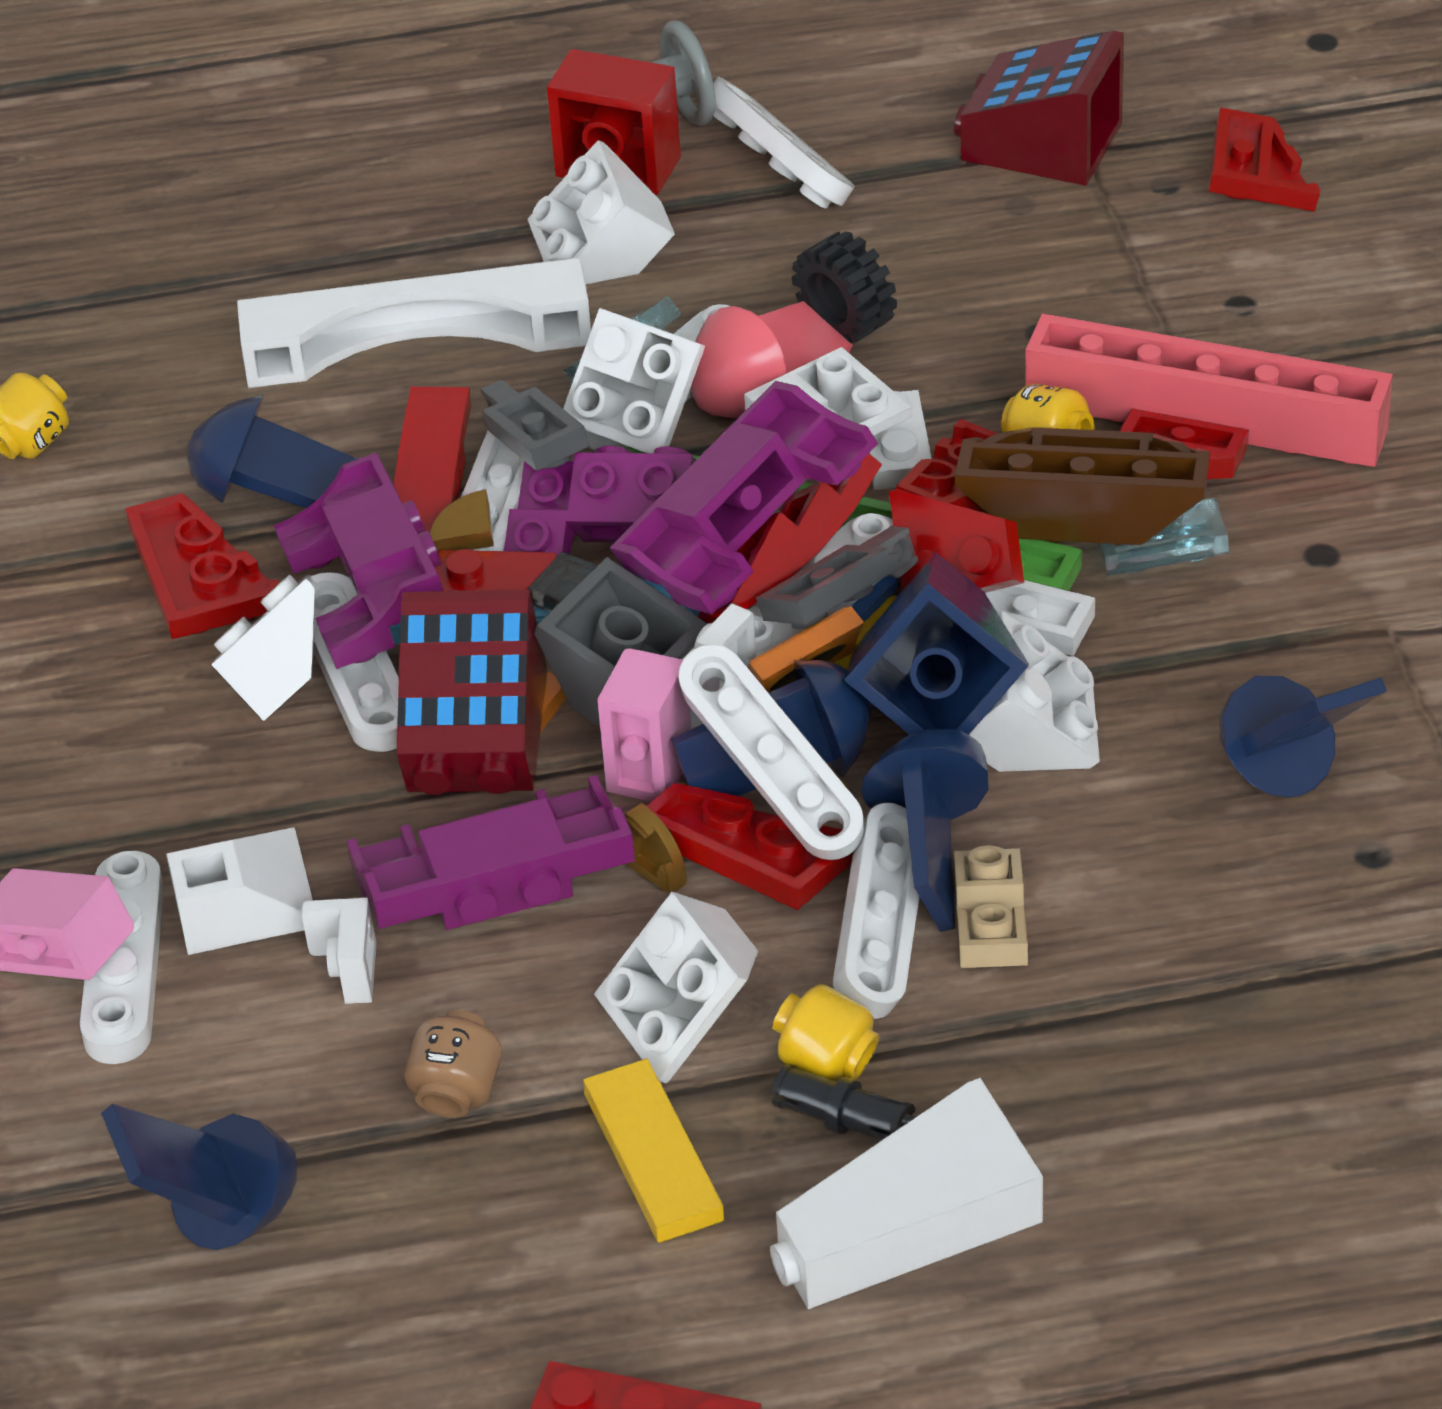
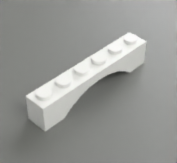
[237,258,591,388]

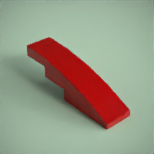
[393,386,472,533]
[697,453,882,624]

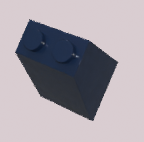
[844,552,1029,735]

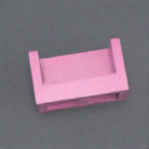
[598,648,692,802]
[0,868,134,980]

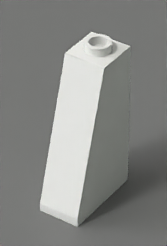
[770,1078,1043,1309]

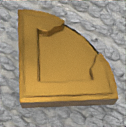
[430,489,494,553]
[625,803,687,894]

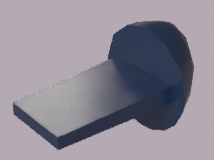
[187,395,357,508]
[671,660,870,796]
[1219,676,1387,797]
[861,728,989,932]
[101,1104,297,1250]

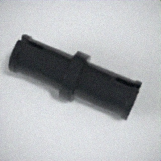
[772,1064,916,1140]

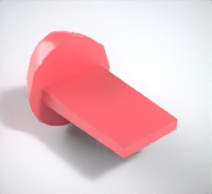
[690,301,853,418]

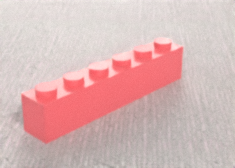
[1025,313,1393,467]

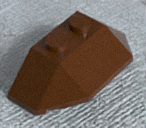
[954,427,1210,546]

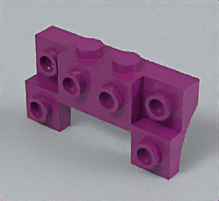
[610,381,878,615]
[504,446,696,575]
[273,452,443,670]
[346,775,635,930]

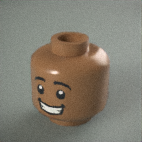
[404,1010,502,1118]

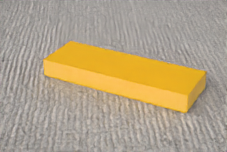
[583,1058,724,1243]

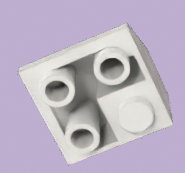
[527,140,675,285]
[563,308,705,453]
[744,347,912,435]
[212,574,317,721]
[969,611,1100,772]
[166,827,313,955]
[594,892,758,1083]

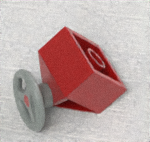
[547,20,715,195]

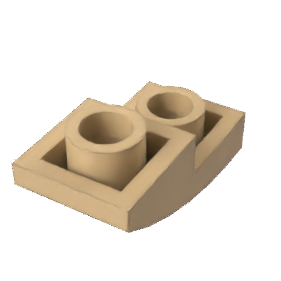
[954,845,1028,968]

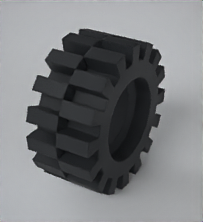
[791,231,897,344]

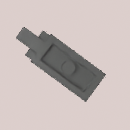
[481,379,590,471]
[756,526,919,629]

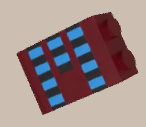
[954,31,1124,186]
[397,590,547,795]

